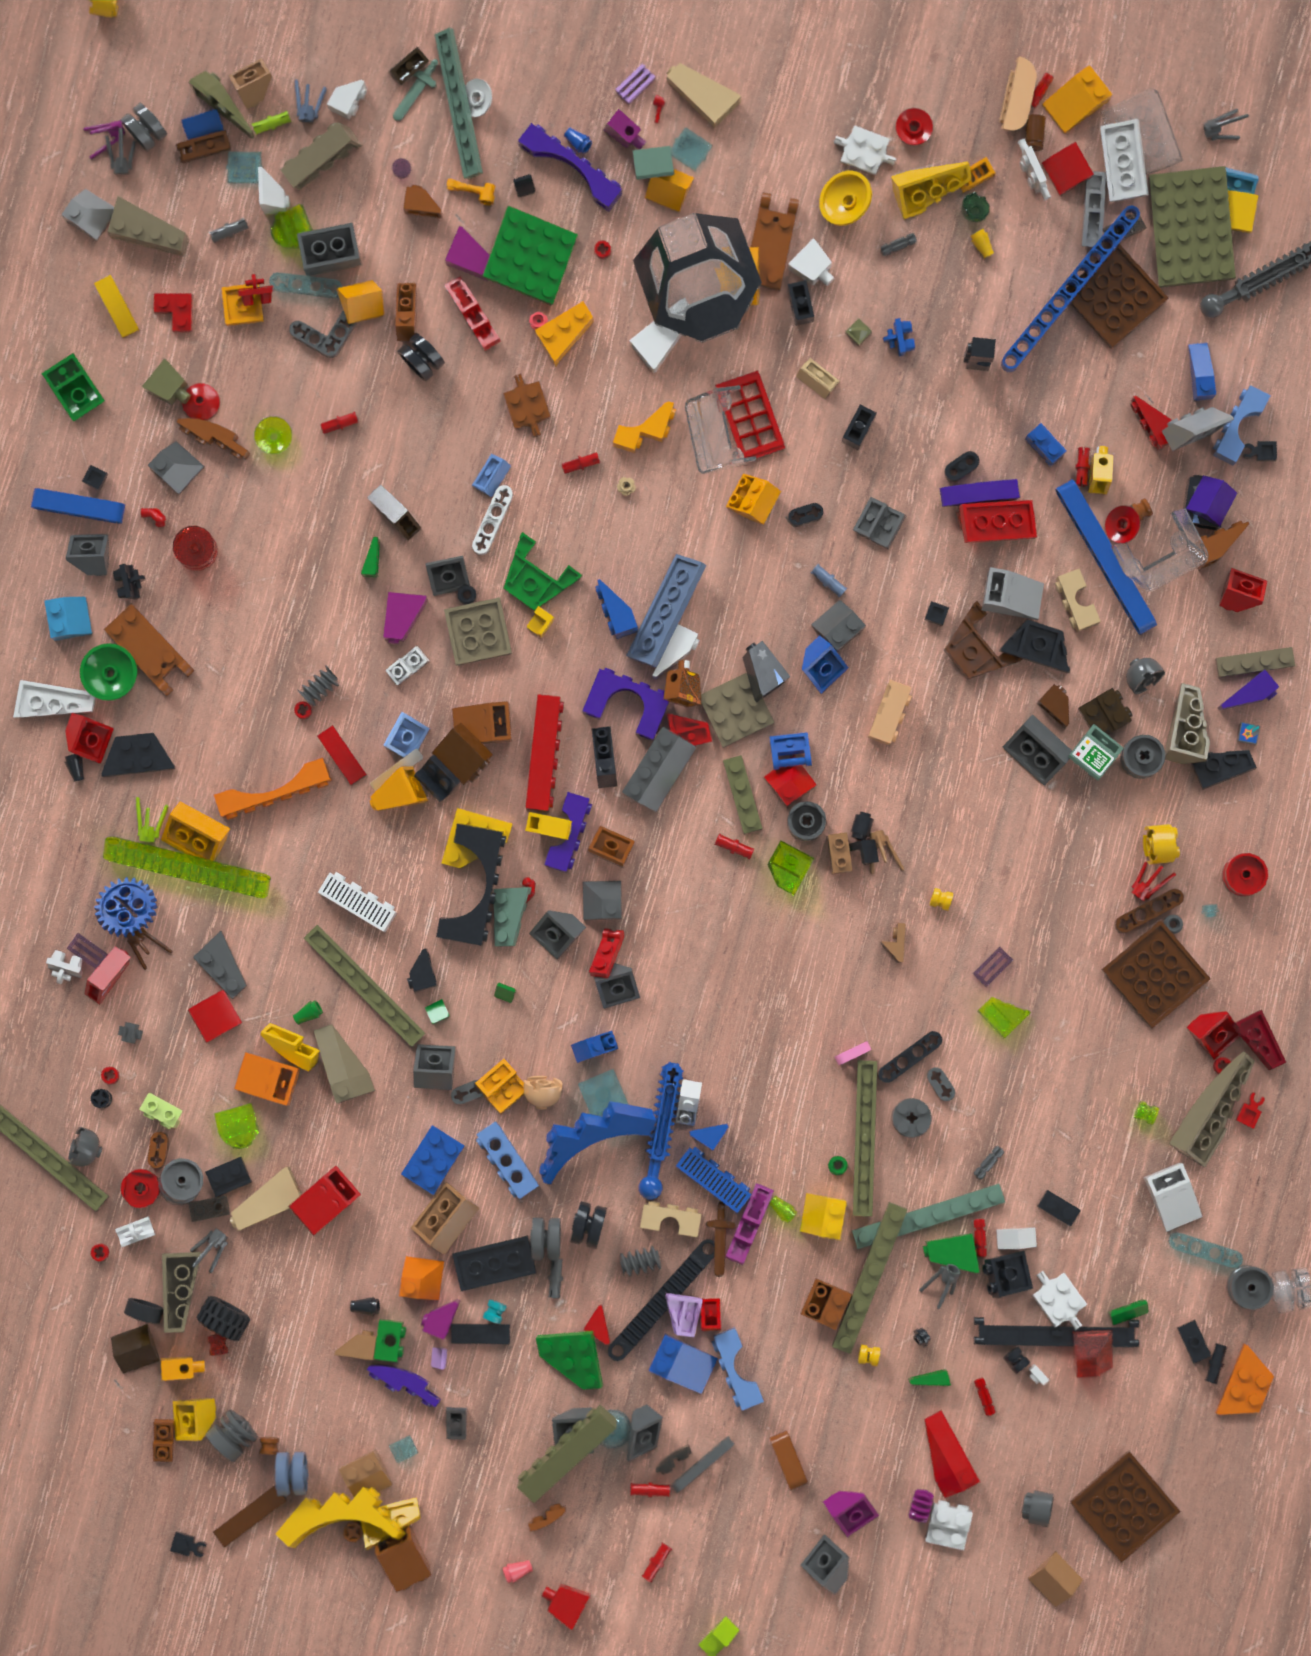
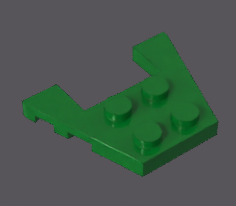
[503,532,583,611]

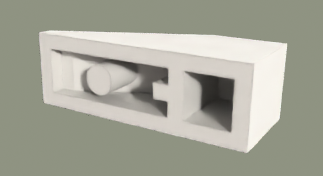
[652,624,700,679]

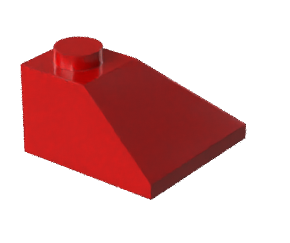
[1219,568,1267,612]
[65,713,114,764]
[764,755,817,808]
[1186,1011,1240,1060]

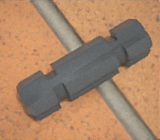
[880,233,917,256]
[974,1146,1004,1179]

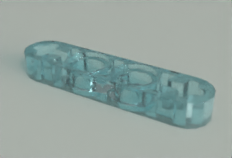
[269,272,342,298]
[1168,1232,1243,1268]

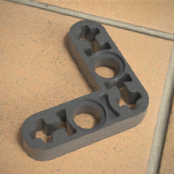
[289,310,357,358]

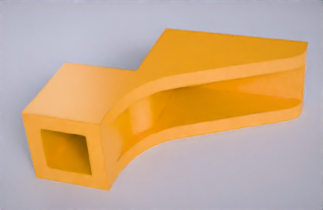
[613,401,676,453]

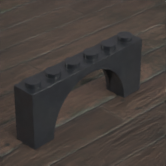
[436,823,506,946]

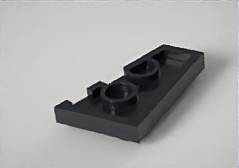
[1191,750,1257,790]

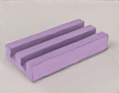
[615,64,656,104]

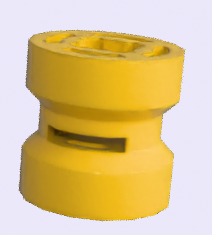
[929,888,953,911]
[858,1344,880,1367]

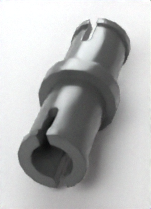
[209,218,249,243]
[548,1259,563,1298]

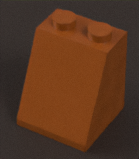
[374,1525,432,1593]

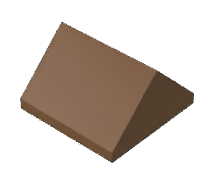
[1028,1551,1083,1607]

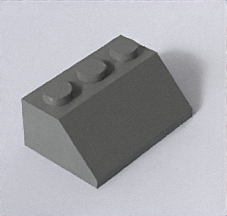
[297,222,362,276]
[1003,714,1072,786]

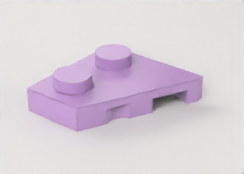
[666,1293,703,1337]

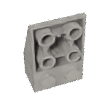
[982,567,1044,620]

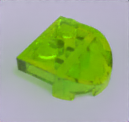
[270,204,312,249]
[214,1103,259,1149]

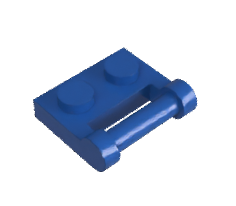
[770,732,812,770]

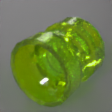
[1134,1100,1159,1125]

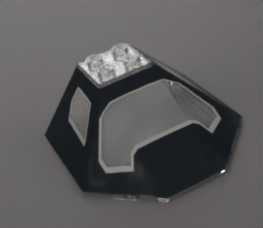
[633,213,762,343]

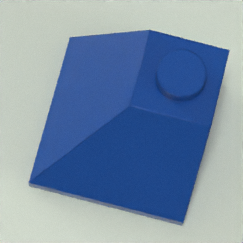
[802,635,849,694]

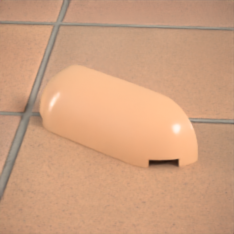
[1000,56,1037,131]

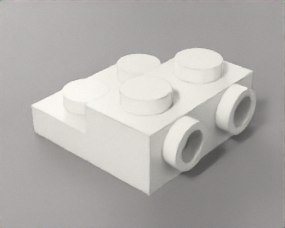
[925,1500,973,1550]

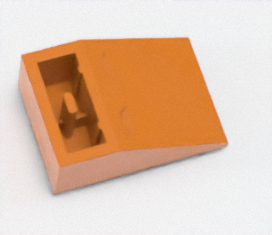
[234,1052,301,1106]

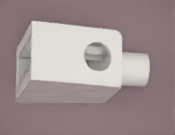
[788,238,834,286]

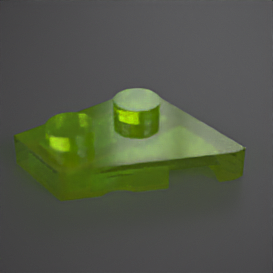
[977,997,1031,1039]

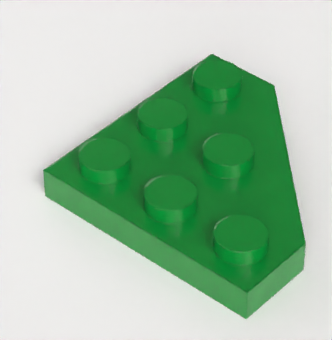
[536,1331,603,1390]

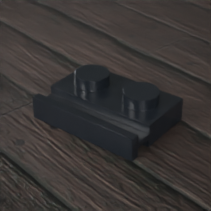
[205,1156,252,1198]

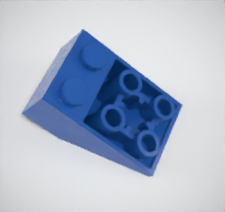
[595,579,638,639]

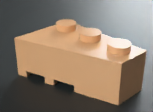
[868,680,912,745]

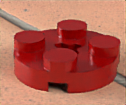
[121,1169,160,1208]

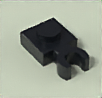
[1243,441,1277,461]
[170,1531,207,1557]

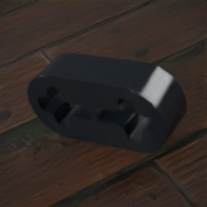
[788,503,824,527]

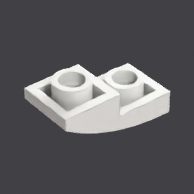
[385,646,429,685]

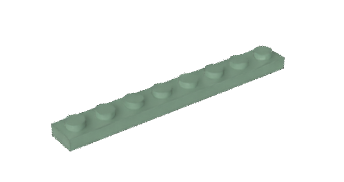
[434,28,483,179]
[852,1184,1005,1249]

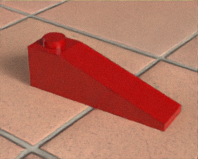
[924,1410,980,1498]

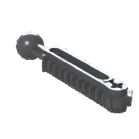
[1200,241,1311,318]

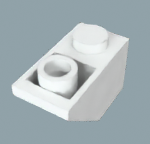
[327,80,367,120]
[675,1080,702,1126]

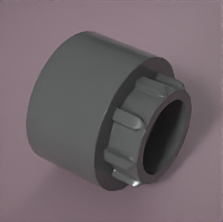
[1022,1490,1054,1527]

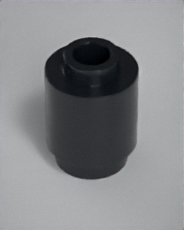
[851,812,874,841]

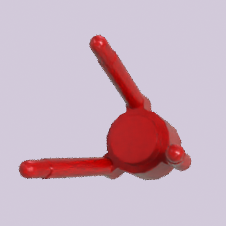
[1131,862,1176,901]

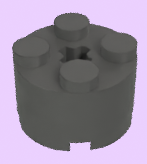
[787,801,826,841]
[891,1098,932,1137]

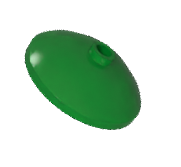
[80,643,138,701]

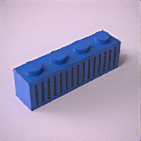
[676,1147,752,1213]

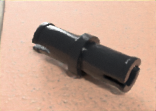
[1205,1343,1228,1384]

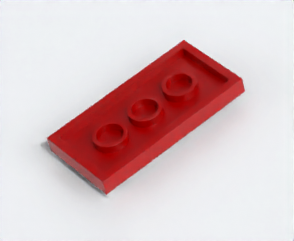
[960,500,1037,543]

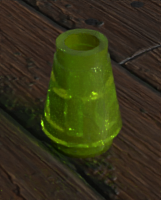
[769,1196,798,1223]

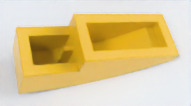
[94,275,140,338]
[260,1023,320,1072]

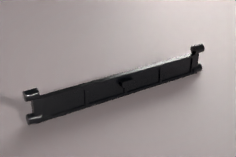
[973,1317,1139,1347]

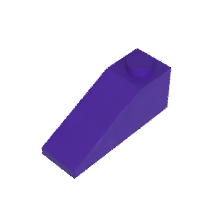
[1217,670,1279,710]

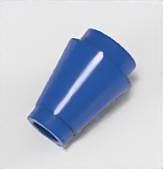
[564,127,592,154]

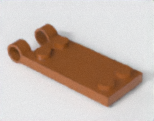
[751,192,799,290]
[104,603,195,696]

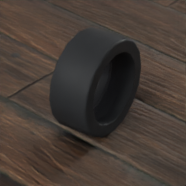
[124,1298,164,1324]

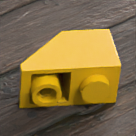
[525,812,572,840]

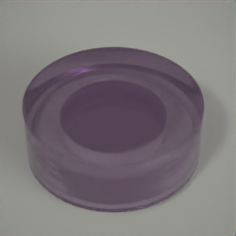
[392,158,411,178]

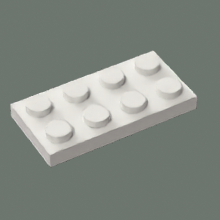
[1100,119,1148,202]

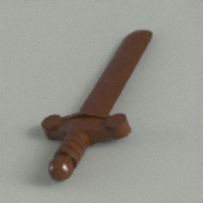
[706,1201,736,1277]

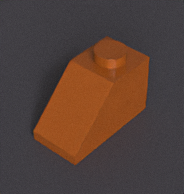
[403,185,443,218]

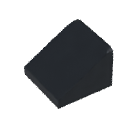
[513,174,535,197]

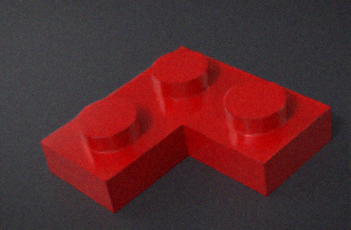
[154,293,193,332]

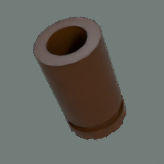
[1025,114,1046,151]

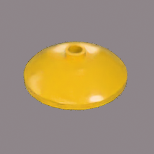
[819,171,872,226]

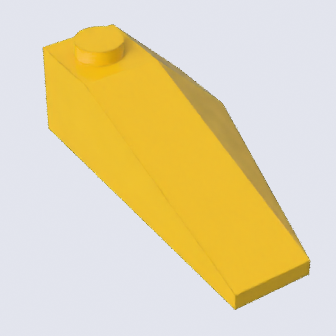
[891,162,972,219]

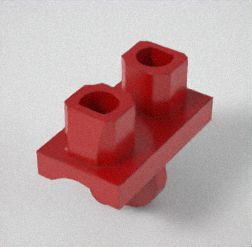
[238,274,274,306]

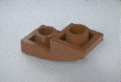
[153,1419,174,1462]
[528,1503,566,1532]

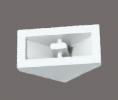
[996,1227,1037,1249]

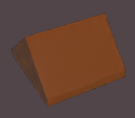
[587,826,635,868]

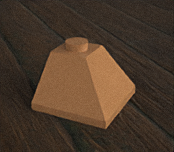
[229,58,272,109]

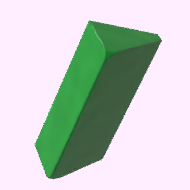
[1108,1299,1149,1325]

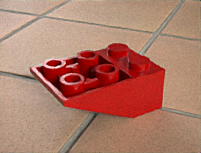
[288,1165,361,1236]

